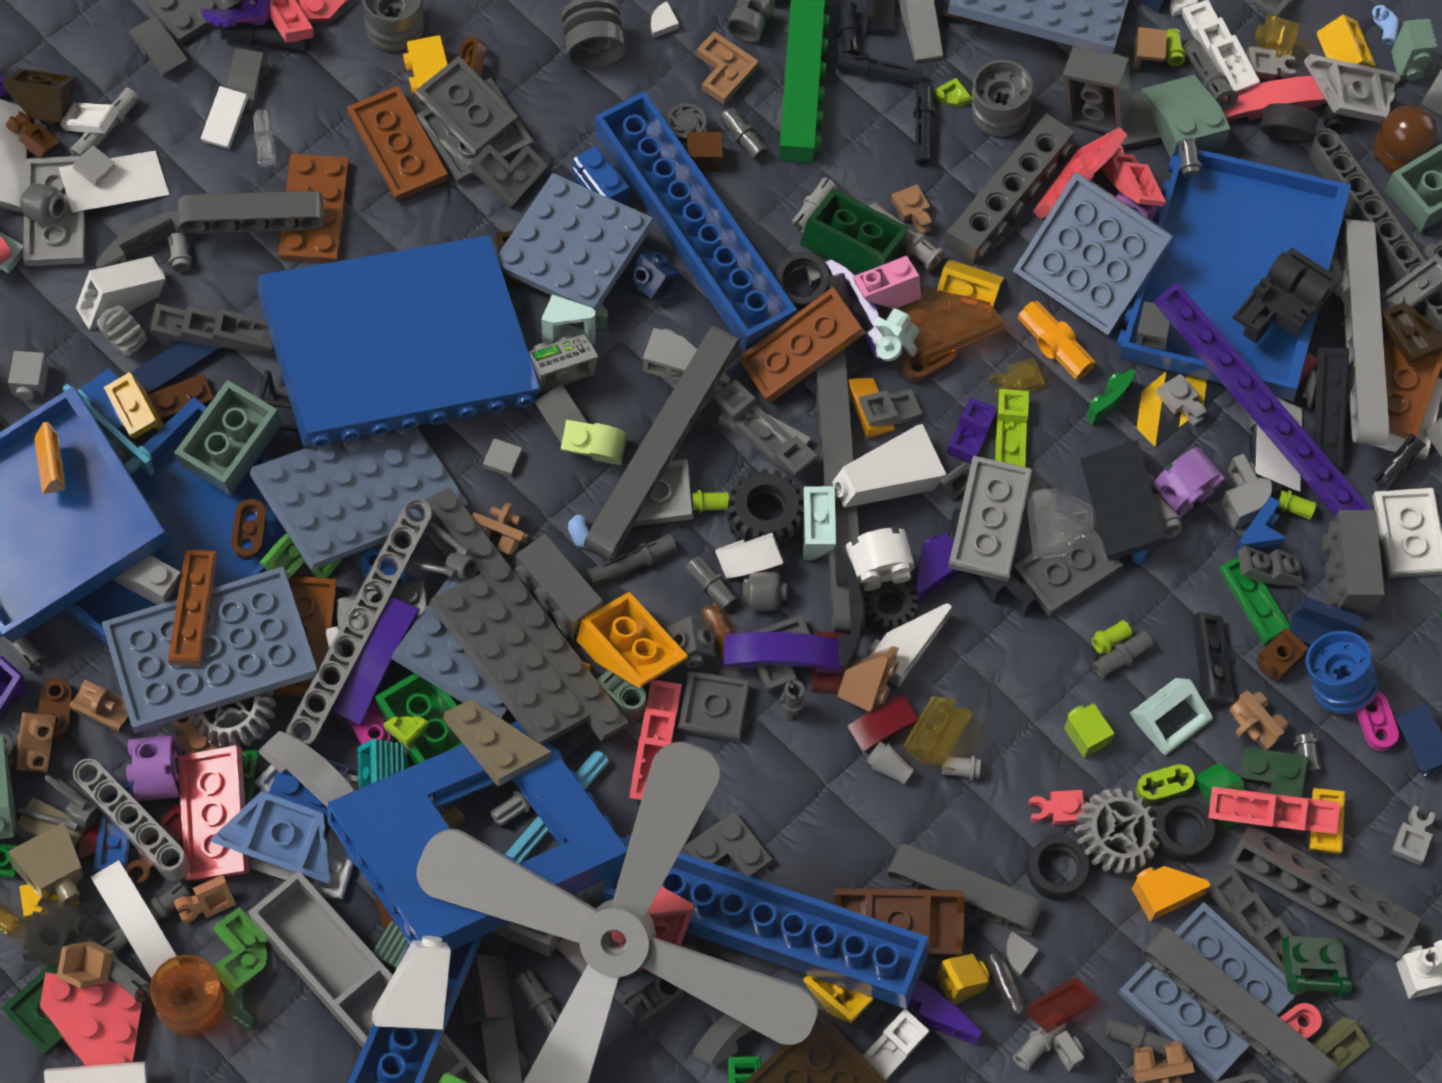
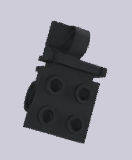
[1232,247,1341,343]

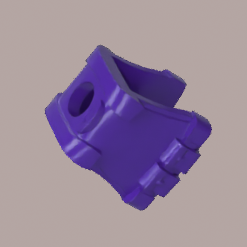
[202,0,270,27]

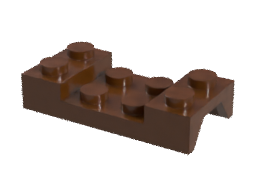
[834,888,965,959]

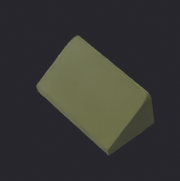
[1311,1017,1371,1072]

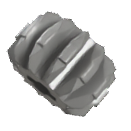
[97,305,147,356]

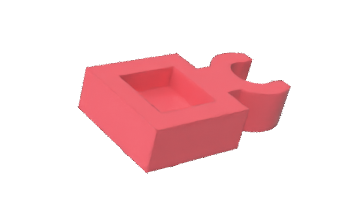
[1028,790,1084,826]

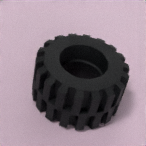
[727,469,804,550]

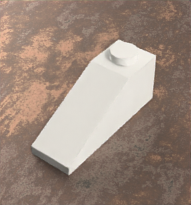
[867,603,952,687]

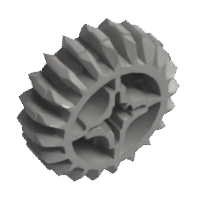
[192,690,276,748]
[1074,788,1161,874]

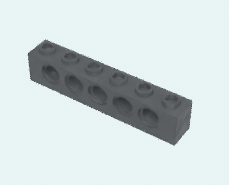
[945,113,1075,264]
[1227,824,1420,959]

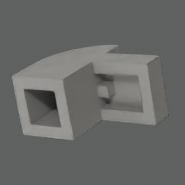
[1220,454,1272,529]

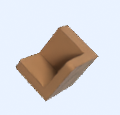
[1133,27,1167,71]
[57,941,114,988]

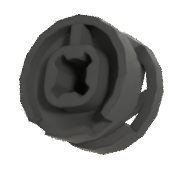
[667,103,707,148]

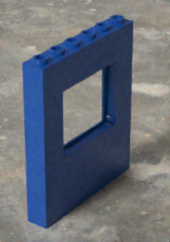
[327,721,628,951]

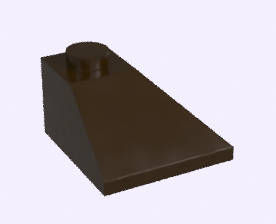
[3,68,76,125]

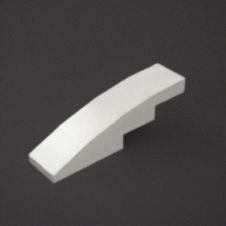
[1181,0,1260,93]

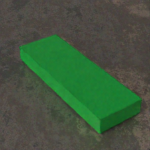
[1218,557,1290,645]

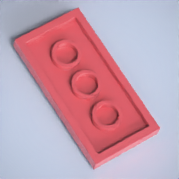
[178,746,249,883]

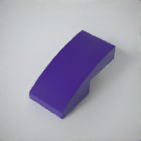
[946,397,998,463]

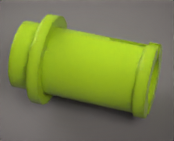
[1165,29,1187,66]
[691,490,729,514]
[1277,490,1316,520]
[1091,620,1132,654]

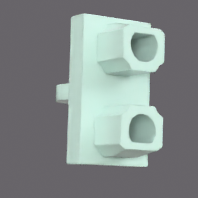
[874,308,920,361]

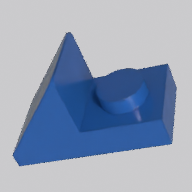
[1234,496,1285,556]

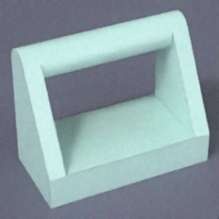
[541,295,596,345]
[803,486,836,561]
[1130,678,1213,755]

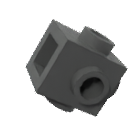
[667,616,716,668]

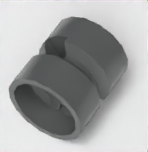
[726,0,774,43]

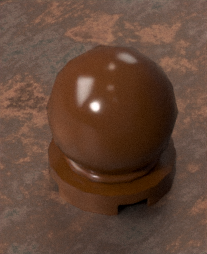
[1372,105,1438,174]

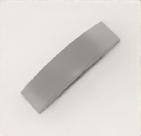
[258,731,355,808]

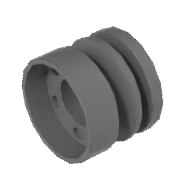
[362,0,424,51]
[561,0,626,70]
[972,60,1033,137]

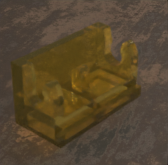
[903,696,973,765]

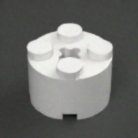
[846,528,915,591]

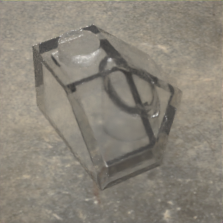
[1028,488,1094,559]

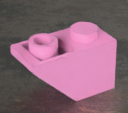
[853,256,921,309]

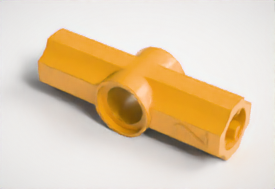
[1018,300,1096,380]

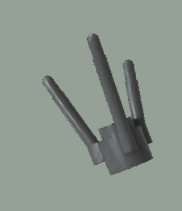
[412,522,478,581]
[17,775,100,832]

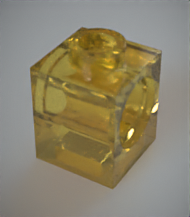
[1254,14,1300,58]

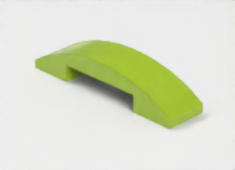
[995,389,1029,468]

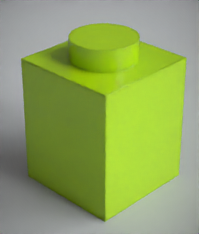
[1064,703,1115,758]

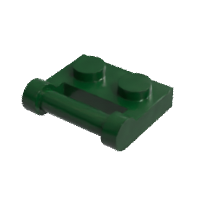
[1282,936,1352,996]

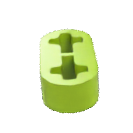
[1135,764,1195,805]

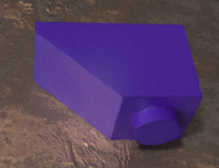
[915,532,964,604]

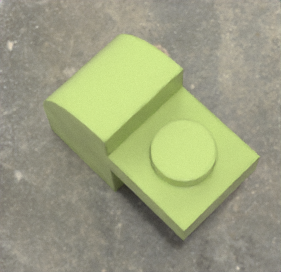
[561,420,628,465]

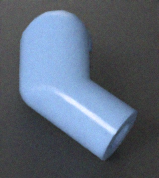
[1372,5,1399,46]
[568,515,591,551]

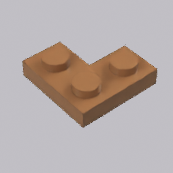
[696,31,759,105]

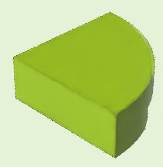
[933,78,972,107]
[383,716,429,748]

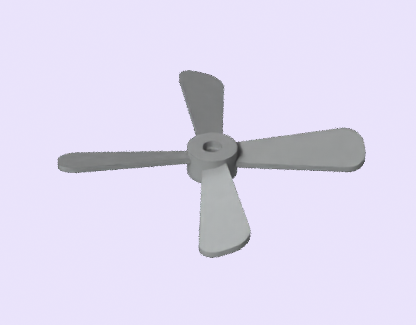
[417,742,818,1083]

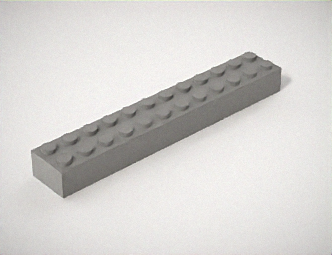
[248,870,489,1083]

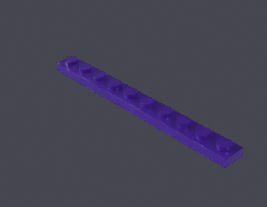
[1153,282,1372,516]

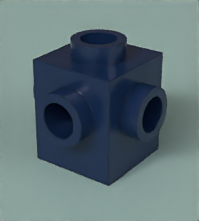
[626,251,680,299]

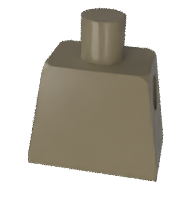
[8,822,83,905]

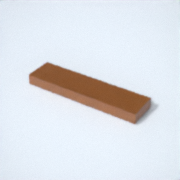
[168,550,218,666]

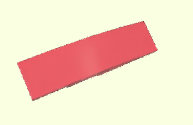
[1223,76,1327,122]
[1101,149,1166,207]
[629,680,682,801]
[1209,786,1341,834]

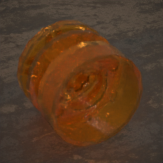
[150,954,225,1037]

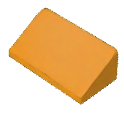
[847,378,895,439]
[35,422,66,494]

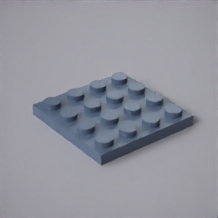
[1013,172,1174,335]
[497,173,654,313]
[391,576,508,719]
[1118,902,1297,1082]

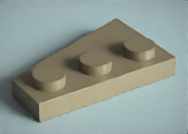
[444,699,551,786]

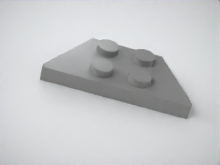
[1304,54,1401,123]

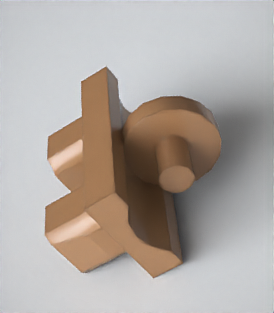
[472,502,529,557]
[69,680,129,732]
[1229,690,1288,750]
[14,712,56,772]
[1131,1041,1194,1083]

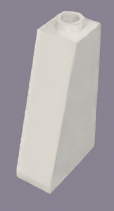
[832,424,947,508]

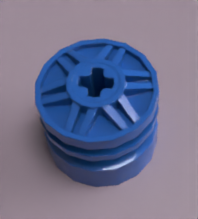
[1305,631,1379,714]

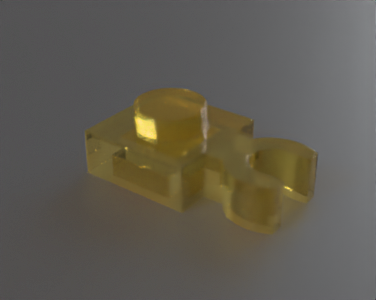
[988,357,1045,398]

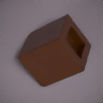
[687,132,723,172]

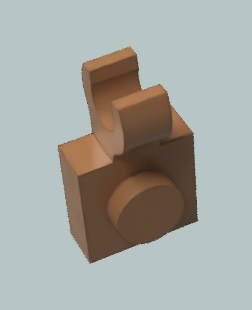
[891,184,932,234]

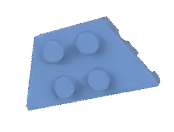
[211,791,330,884]

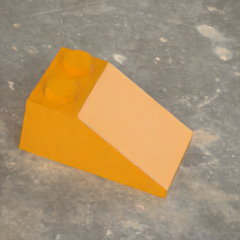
[576,592,688,688]

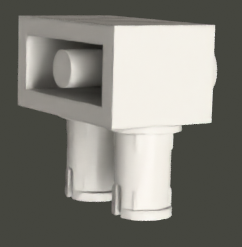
[1396,940,1442,999]

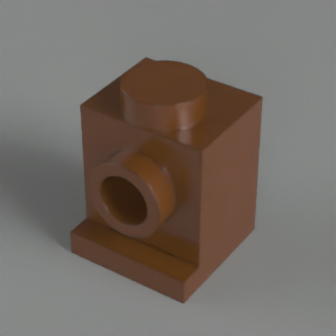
[1255,628,1309,683]

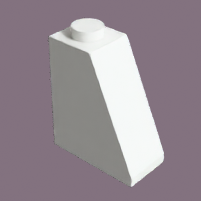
[76,256,166,330]
[372,936,451,1030]

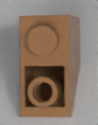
[837,646,899,712]

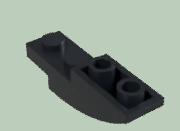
[950,508,1036,617]

